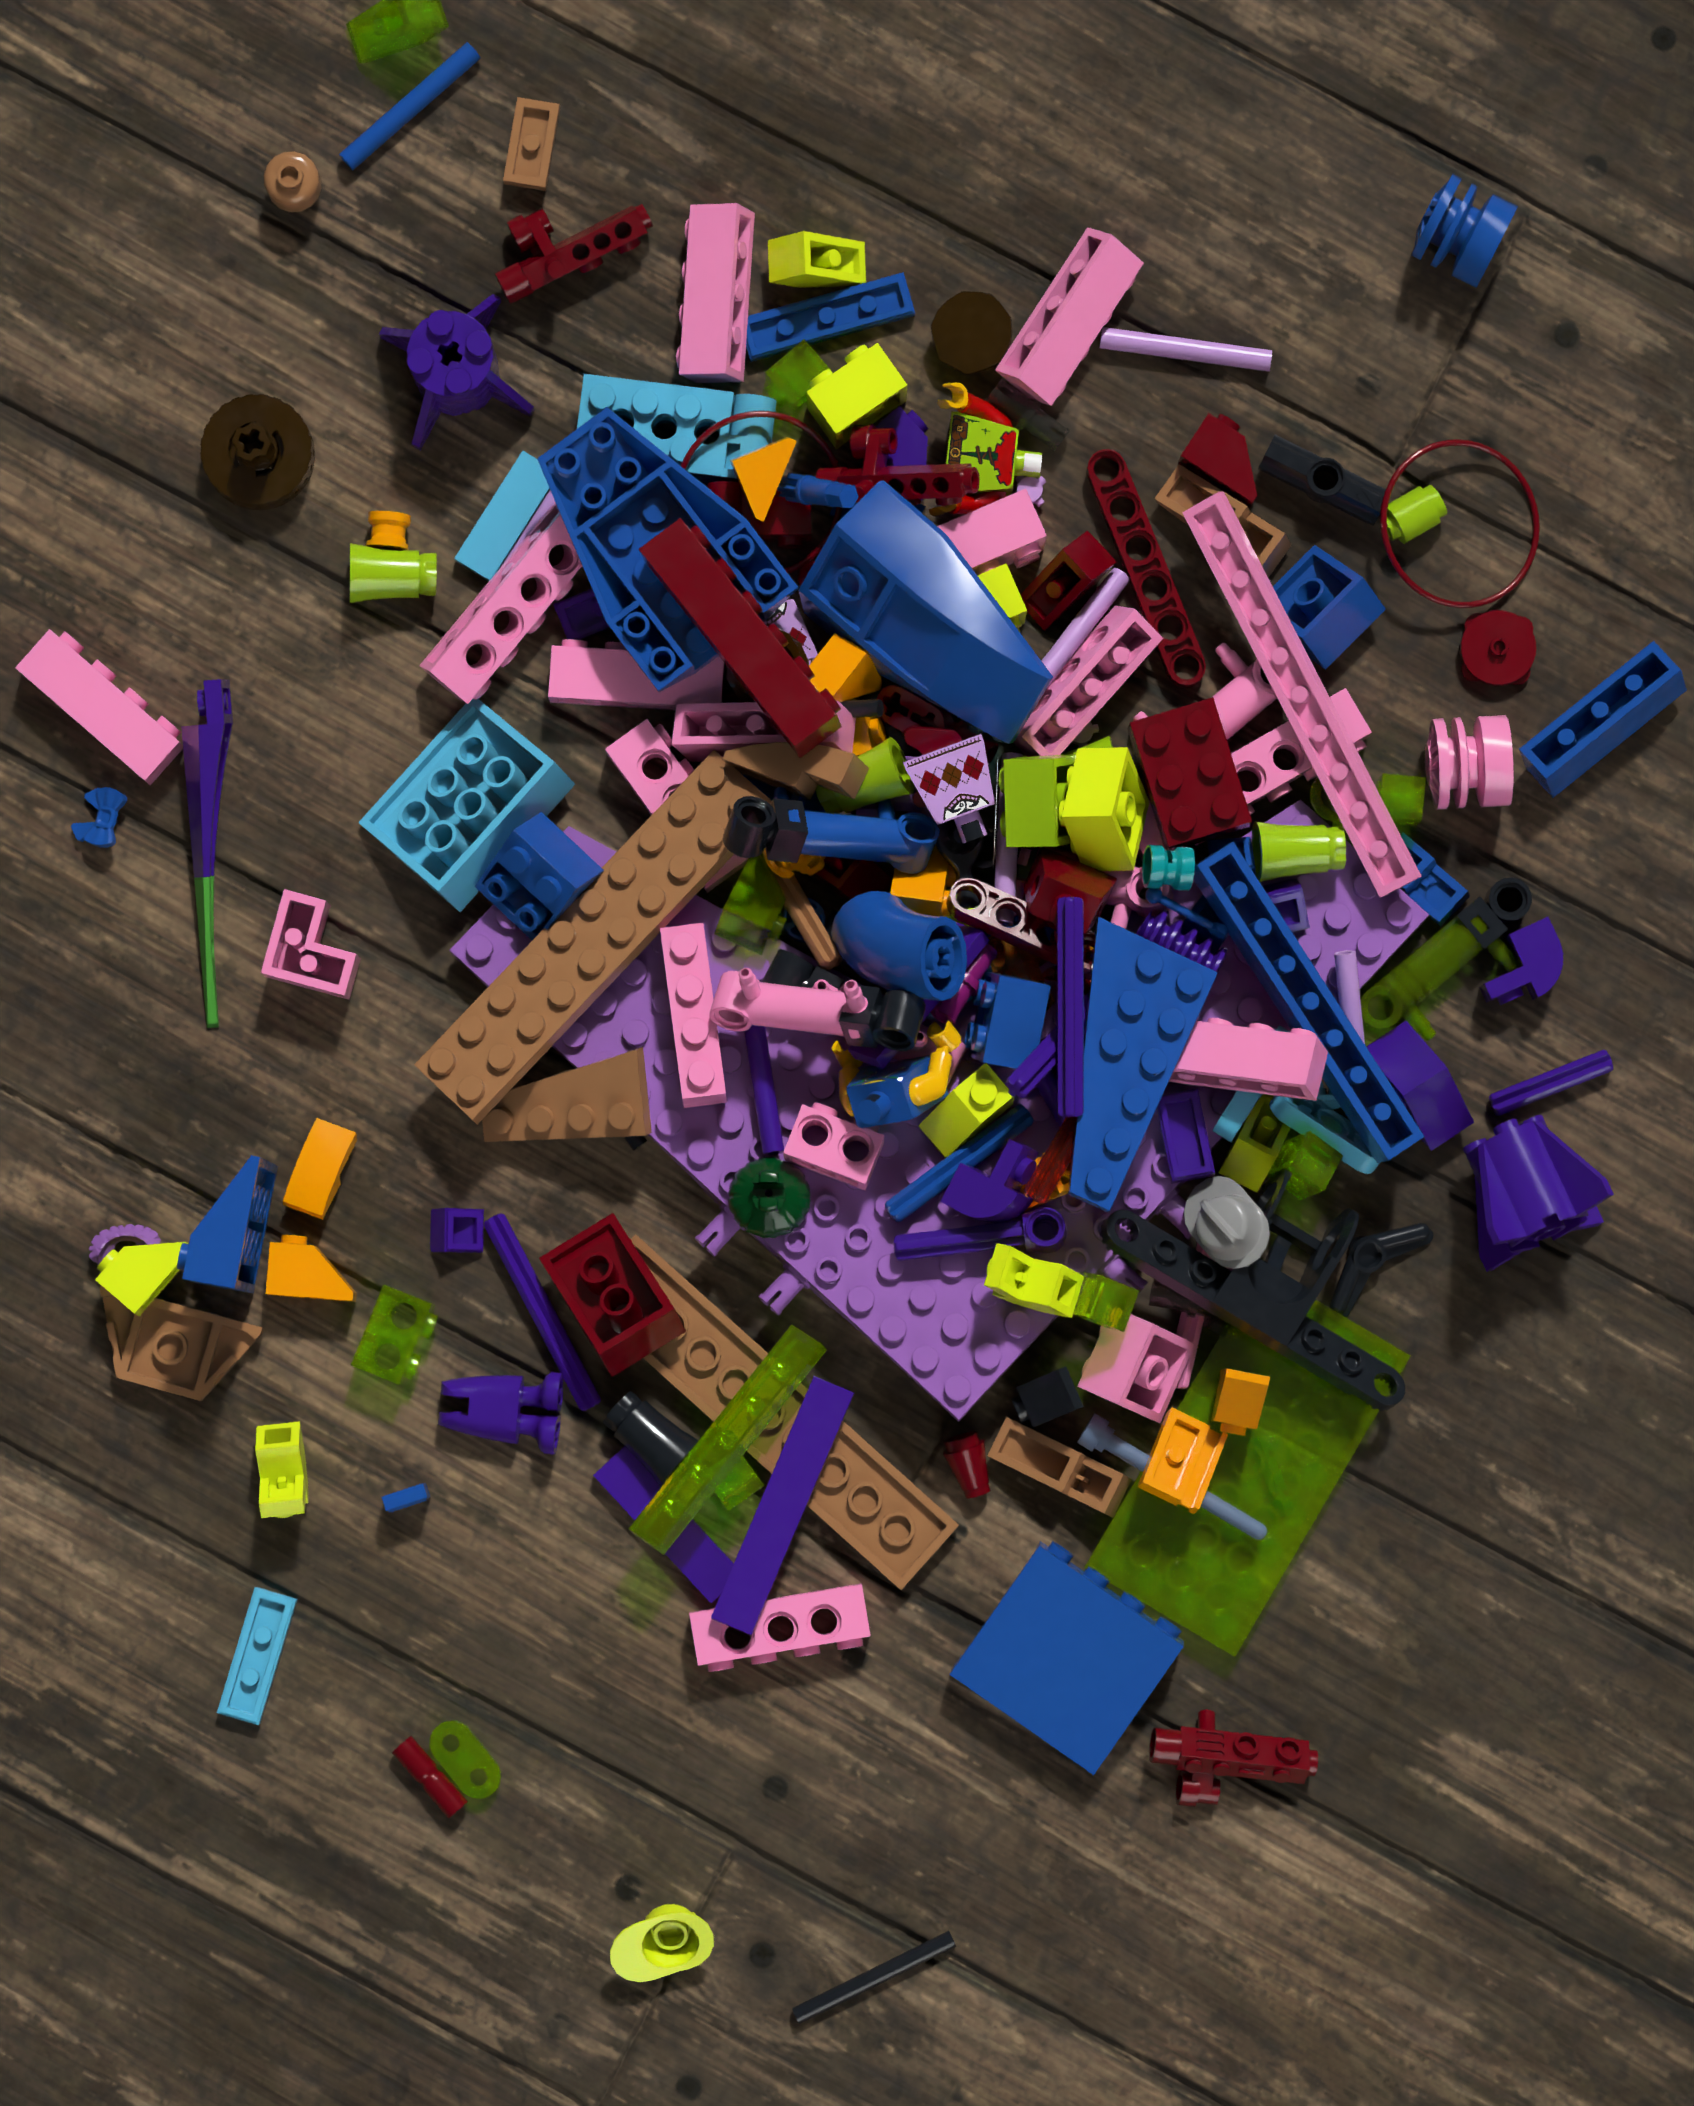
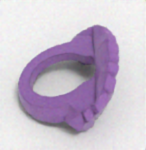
[89,1224,162,1273]

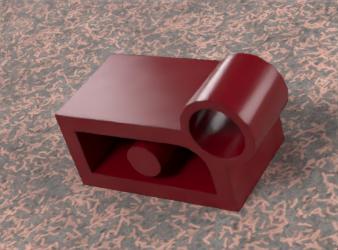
[707,481,812,549]

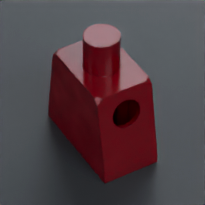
[1024,847,1117,935]

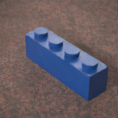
[1519,641,1687,798]

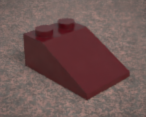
[539,1213,686,1377]

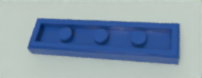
[746,272,915,362]

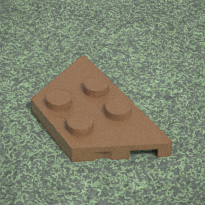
[100,1285,264,1401]

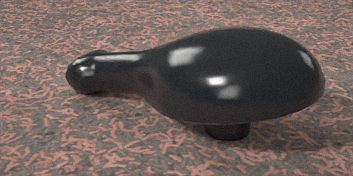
[935,819,984,909]

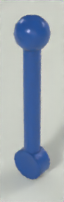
[1145,888,1228,939]

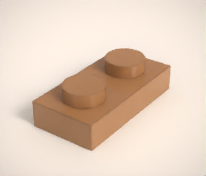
[503,97,560,191]

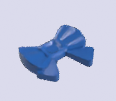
[71,787,127,848]

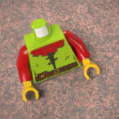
[929,382,1042,516]

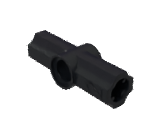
[1258,435,1386,526]

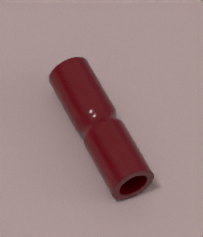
[391,1735,468,1819]

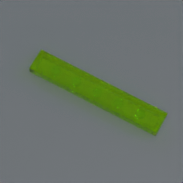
[629,1324,827,1555]

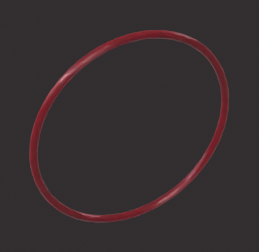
[681,411,842,574]
[1380,439,1540,608]

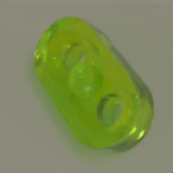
[430,1720,502,1799]

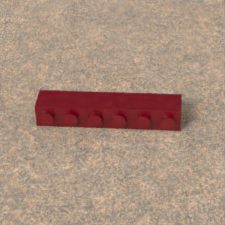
[639,518,842,758]

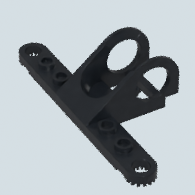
[1100,1168,1405,1411]

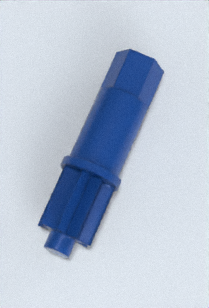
[777,473,859,508]

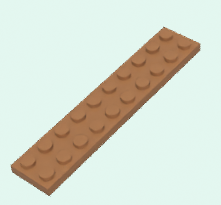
[414,750,772,1125]
[630,1234,959,1590]

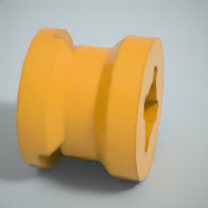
[366,511,411,550]

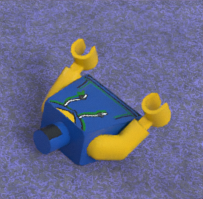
[832,1020,961,1128]

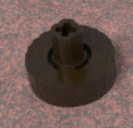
[200,394,315,510]

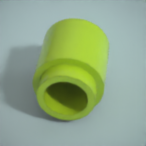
[1387,485,1447,544]

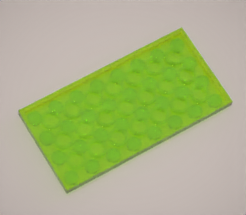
[1084,1300,1411,1657]

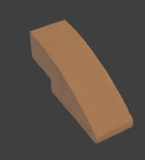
[1154,464,1291,578]
[722,742,869,801]
[987,1417,1132,1518]

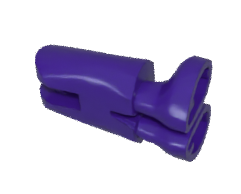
[438,1372,563,1455]

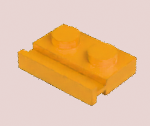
[1137,1407,1228,1514]

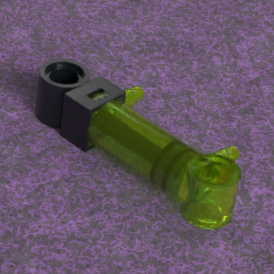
[1360,877,1532,1041]

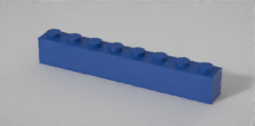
[1194,842,1424,1163]

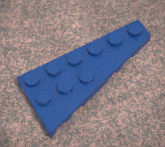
[1068,917,1218,1213]

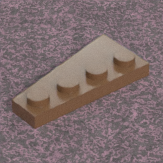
[482,1047,652,1142]

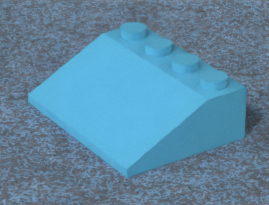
[358,699,575,912]

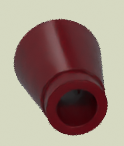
[943,1431,991,1499]

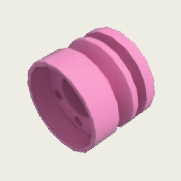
[1425,715,1514,810]

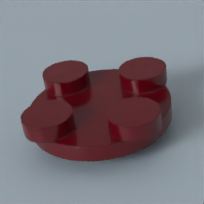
[1460,610,1536,686]

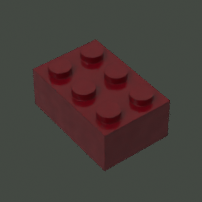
[1127,697,1252,851]

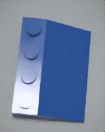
[177,1155,278,1294]

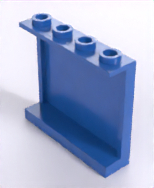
[950,1541,1184,1775]

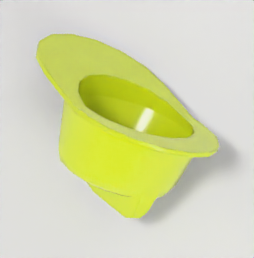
[610,1904,714,1982]

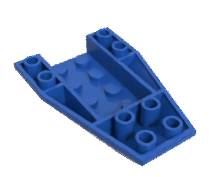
[537,407,798,692]
[798,480,1053,744]

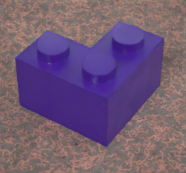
[1366,1021,1474,1151]

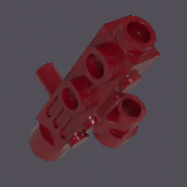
[495,204,653,304]
[816,424,980,506]
[1149,1709,1318,1807]

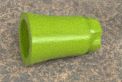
[350,543,437,603]
[815,737,914,814]
[1251,822,1346,882]

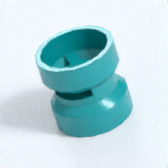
[1142,845,1195,891]

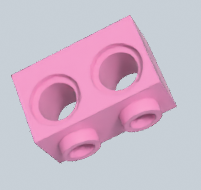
[783,1102,884,1191]

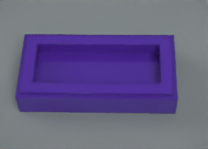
[1156,1088,1215,1184]

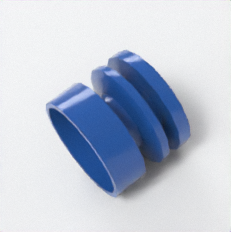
[1411,174,1518,288]

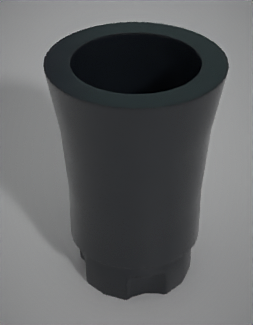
[603,1391,702,1488]

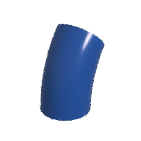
[831,891,967,1001]

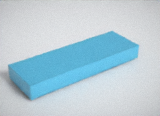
[454,451,550,582]
[217,1587,298,1725]

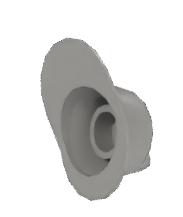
[1184,1176,1270,1269]

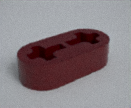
[877,685,954,733]

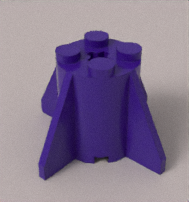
[379,294,535,451]
[1463,1115,1614,1272]

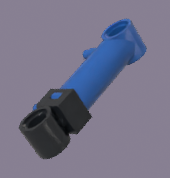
[723,787,939,874]

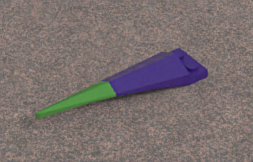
[181,679,233,1028]

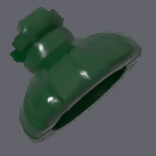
[728,1157,811,1238]

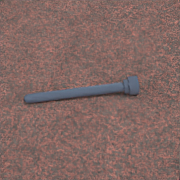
[1077,1413,1267,1540]

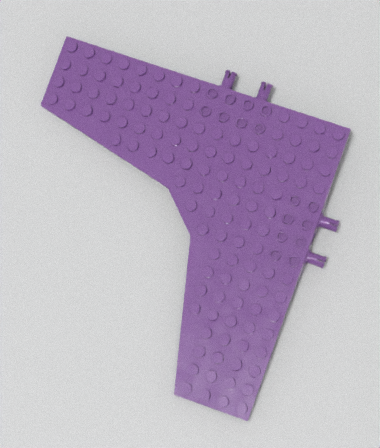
[450,800,1429,1422]

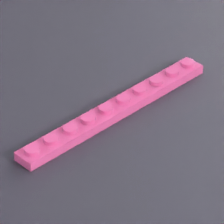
[1182,491,1422,898]

